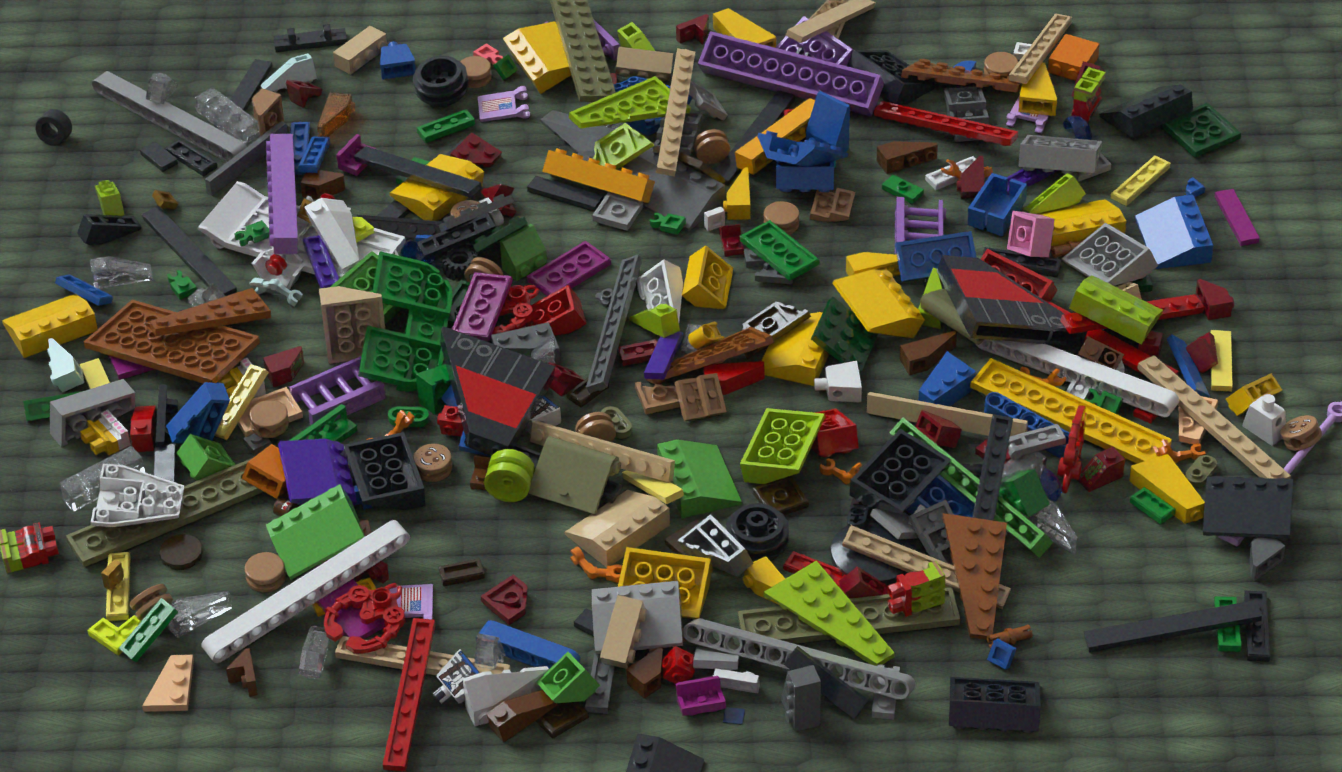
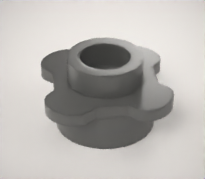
[595,288,613,307]

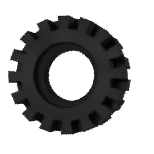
[442,246,477,281]

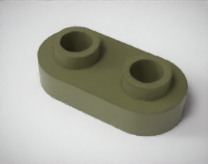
[601,406,632,439]
[1185,455,1217,488]

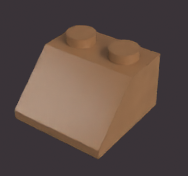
[252,89,284,137]

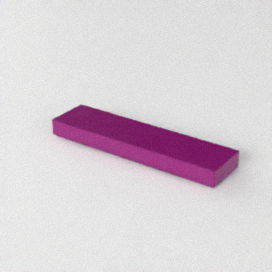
[1215,189,1260,246]

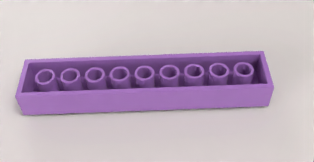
[698,31,884,117]

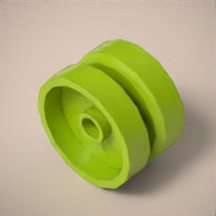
[484,449,535,502]

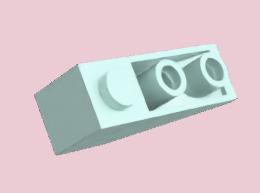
[260,53,317,93]
[47,338,84,392]

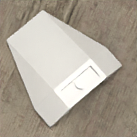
[91,464,184,527]

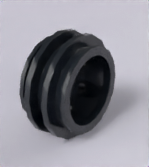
[413,55,469,107]
[726,503,789,562]

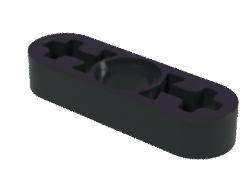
[847,498,872,531]

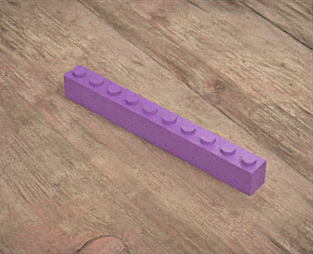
[266,134,298,254]

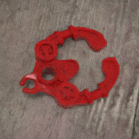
[460,285,540,335]
[1057,405,1087,494]
[324,583,405,654]

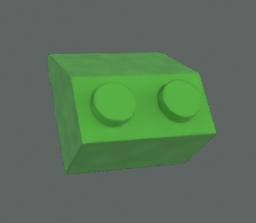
[500,224,547,281]
[177,434,236,481]
[536,652,601,703]

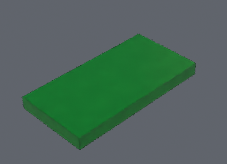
[740,220,820,281]

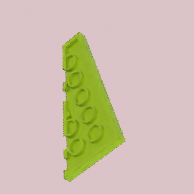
[569,76,691,129]
[764,560,895,666]

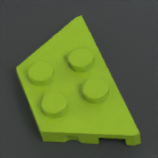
[593,123,654,170]

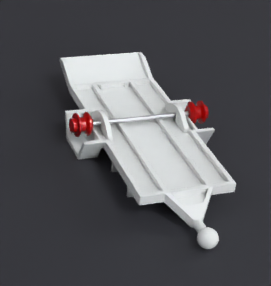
[197,181,406,289]

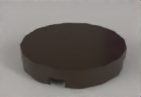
[159,534,203,570]

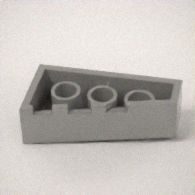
[50,379,135,447]

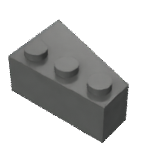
[491,322,560,365]
[677,514,754,577]
[781,665,821,732]

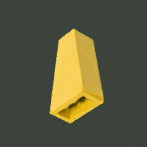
[713,8,776,48]
[1018,62,1057,116]
[1129,454,1205,524]

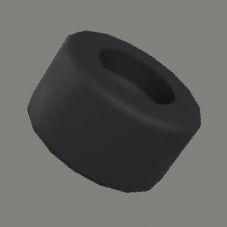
[35,109,72,146]

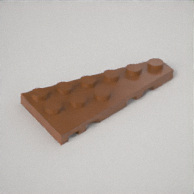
[901,59,1022,92]
[150,288,271,336]
[646,327,774,384]
[942,513,1007,640]

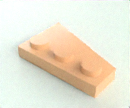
[1179,396,1218,444]
[142,655,194,712]

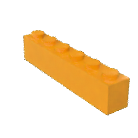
[735,98,815,175]
[542,148,655,203]

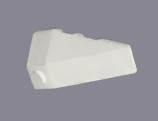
[304,198,360,271]
[637,260,683,321]
[463,666,549,726]

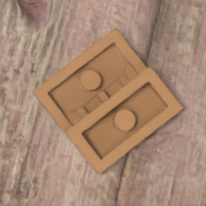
[809,188,855,222]
[675,373,727,422]

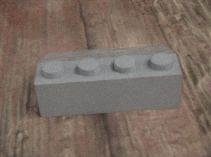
[1019,135,1103,175]
[1062,223,1158,286]
[592,581,683,654]

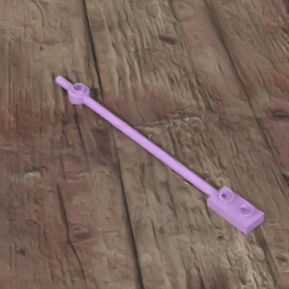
[1219,401,1342,546]

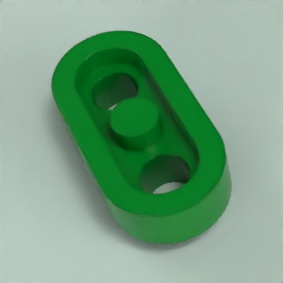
[388,406,429,427]

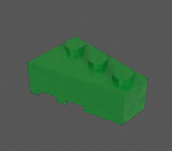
[416,364,451,415]
[999,469,1050,517]

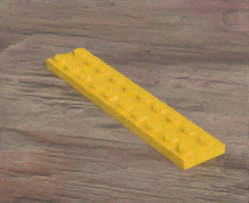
[970,358,1172,464]

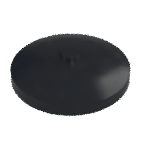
[831,520,916,586]

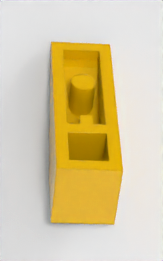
[723,167,750,220]
[846,252,900,277]
[1226,373,1282,416]
[743,556,785,605]

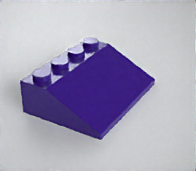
[278,439,357,506]

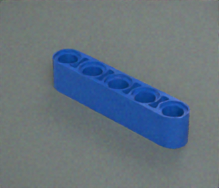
[984,392,1069,458]
[476,620,581,669]

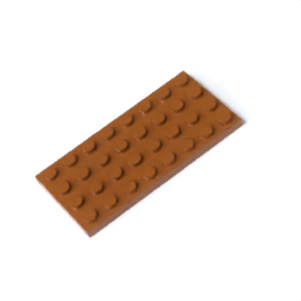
[84,300,260,383]

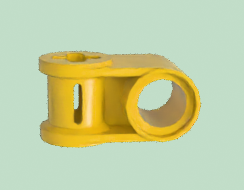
[688,321,724,349]

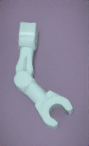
[249,278,303,307]

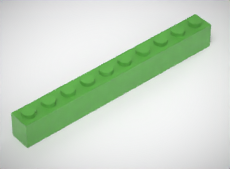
[889,417,1053,558]

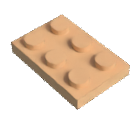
[237,387,303,437]

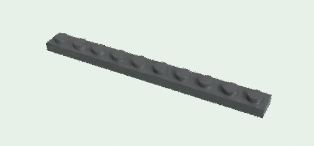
[586,254,642,393]

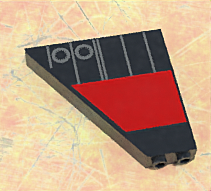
[937,255,1088,347]
[440,326,555,455]

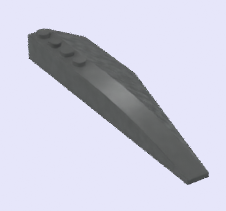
[540,110,725,232]

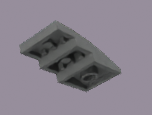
[943,85,989,142]
[653,112,703,156]
[908,500,954,565]

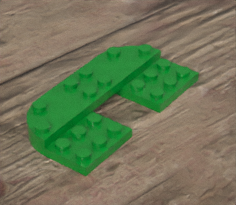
[358,251,453,392]

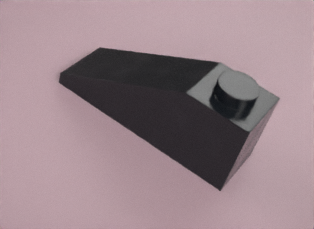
[77,214,142,245]

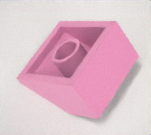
[1007,211,1055,257]

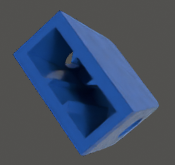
[380,41,416,79]

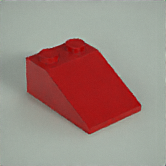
[521,285,586,335]
[811,409,859,457]

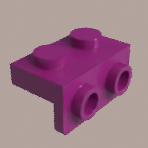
[336,134,376,176]
[676,676,726,716]

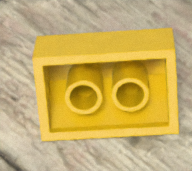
[682,245,733,309]

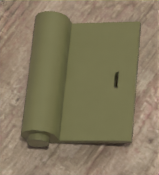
[920,288,985,345]
[528,436,621,515]

